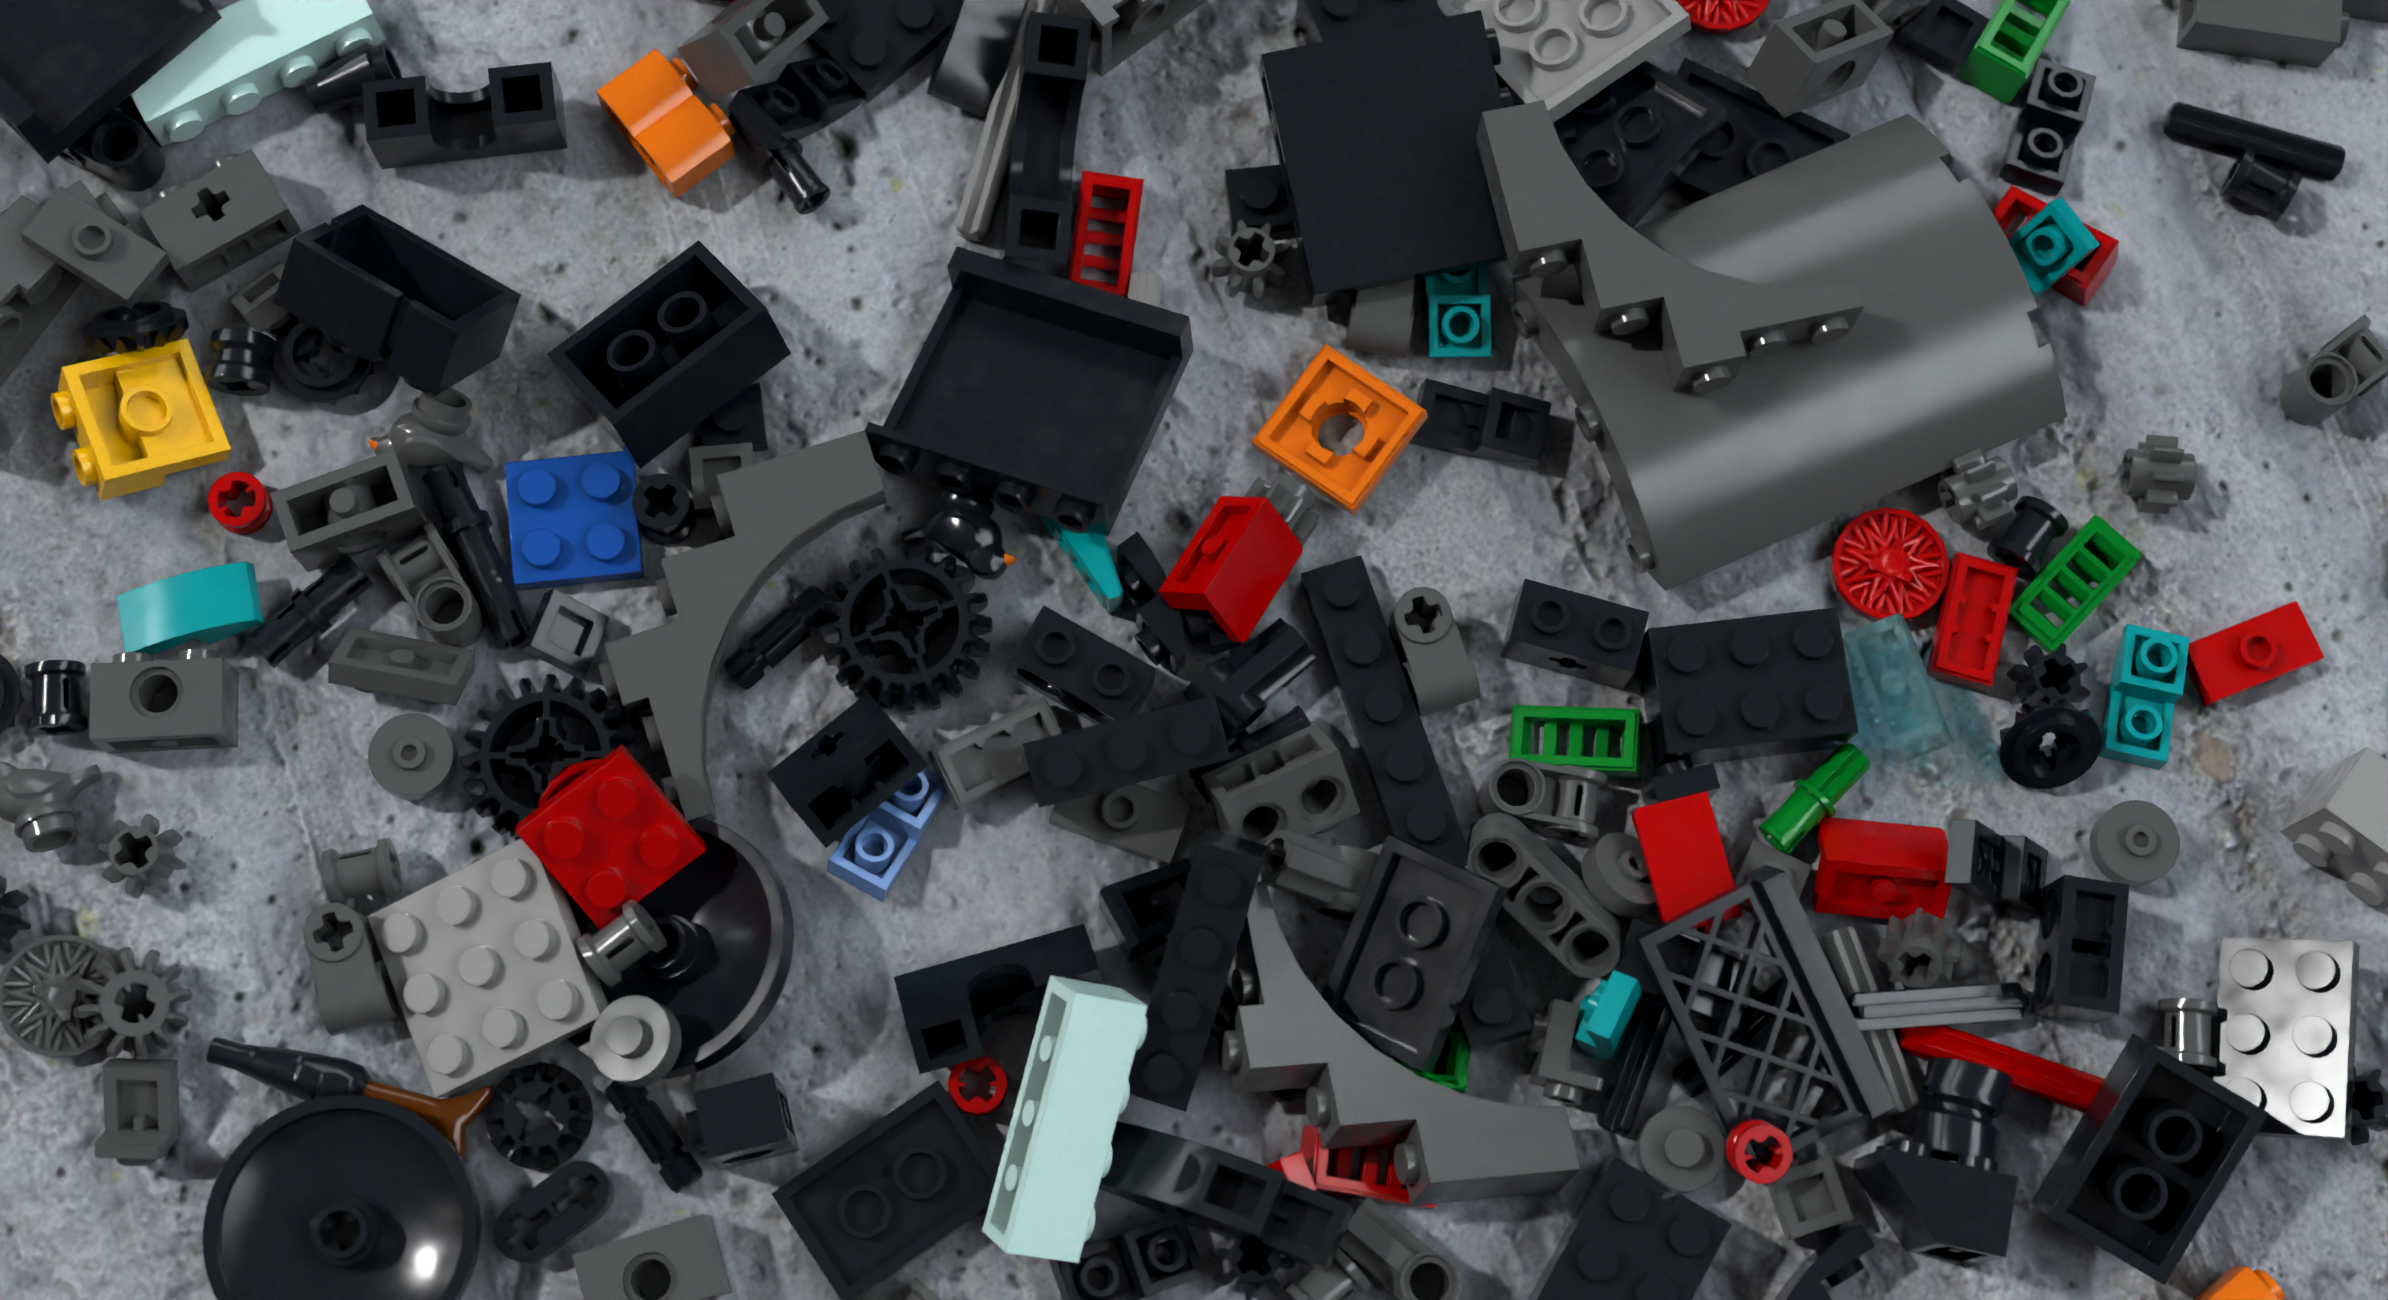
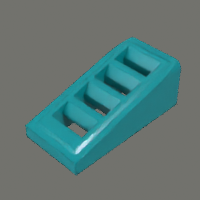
[1039,515,1123,615]

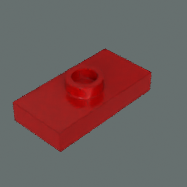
[1925,552,2019,691]
[2186,601,2324,707]

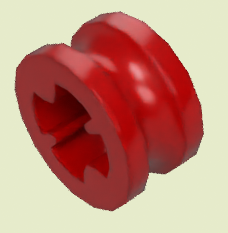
[208,471,273,535]
[948,1056,1008,1117]
[1726,1119,1793,1184]

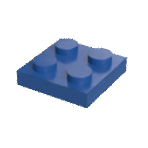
[505,451,645,591]

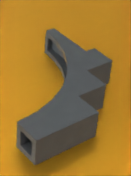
[2176,0,2388,68]
[1476,100,1865,393]
[599,430,887,821]
[1218,882,1580,1206]

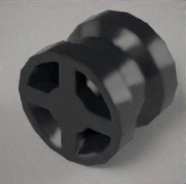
[204,328,276,396]

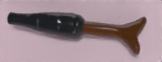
[206,1037,494,1159]

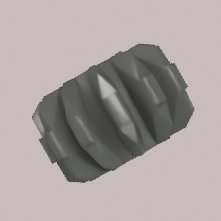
[73,947,192,1060]

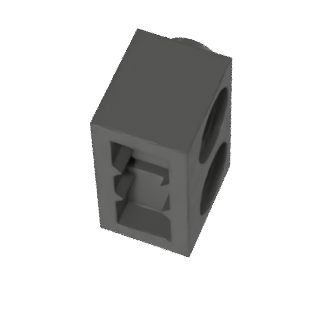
[1200,723,1360,844]

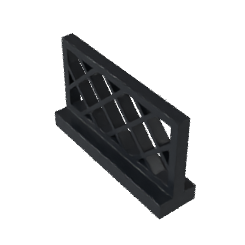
[1634,865,1896,1167]

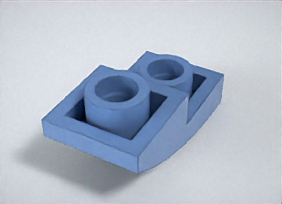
[827,768,946,902]

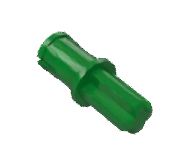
[1758,743,1870,855]

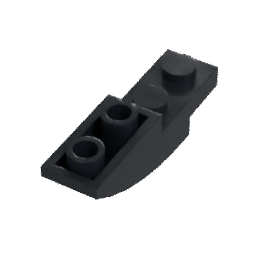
[1099,1121,1353,1273]

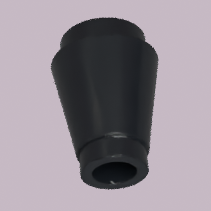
[305,42,403,114]

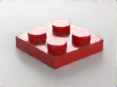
[516,744,706,930]

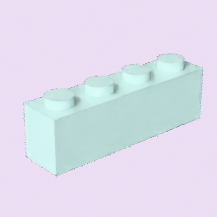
[131,0,385,146]
[982,975,1148,1263]

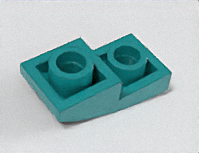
[2008,197,2100,299]
[1423,265,1491,358]
[116,561,264,656]
[2098,624,2190,770]
[1574,970,1642,1060]

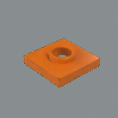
[1252,344,1428,516]

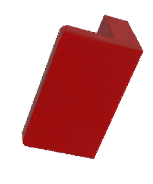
[1158,496,1303,642]
[1632,791,1743,929]
[1811,817,1952,921]

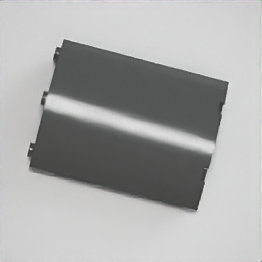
[1511,114,2067,591]

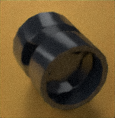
[1911,1057,2013,1161]

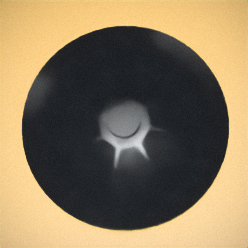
[568,816,794,1079]
[203,1095,481,1300]

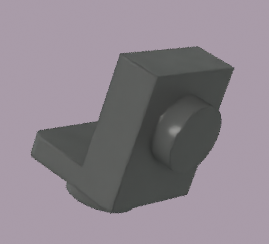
[1525,999,1604,1105]
[94,1058,180,1166]

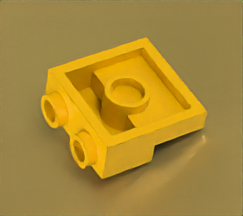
[51,338,231,501]

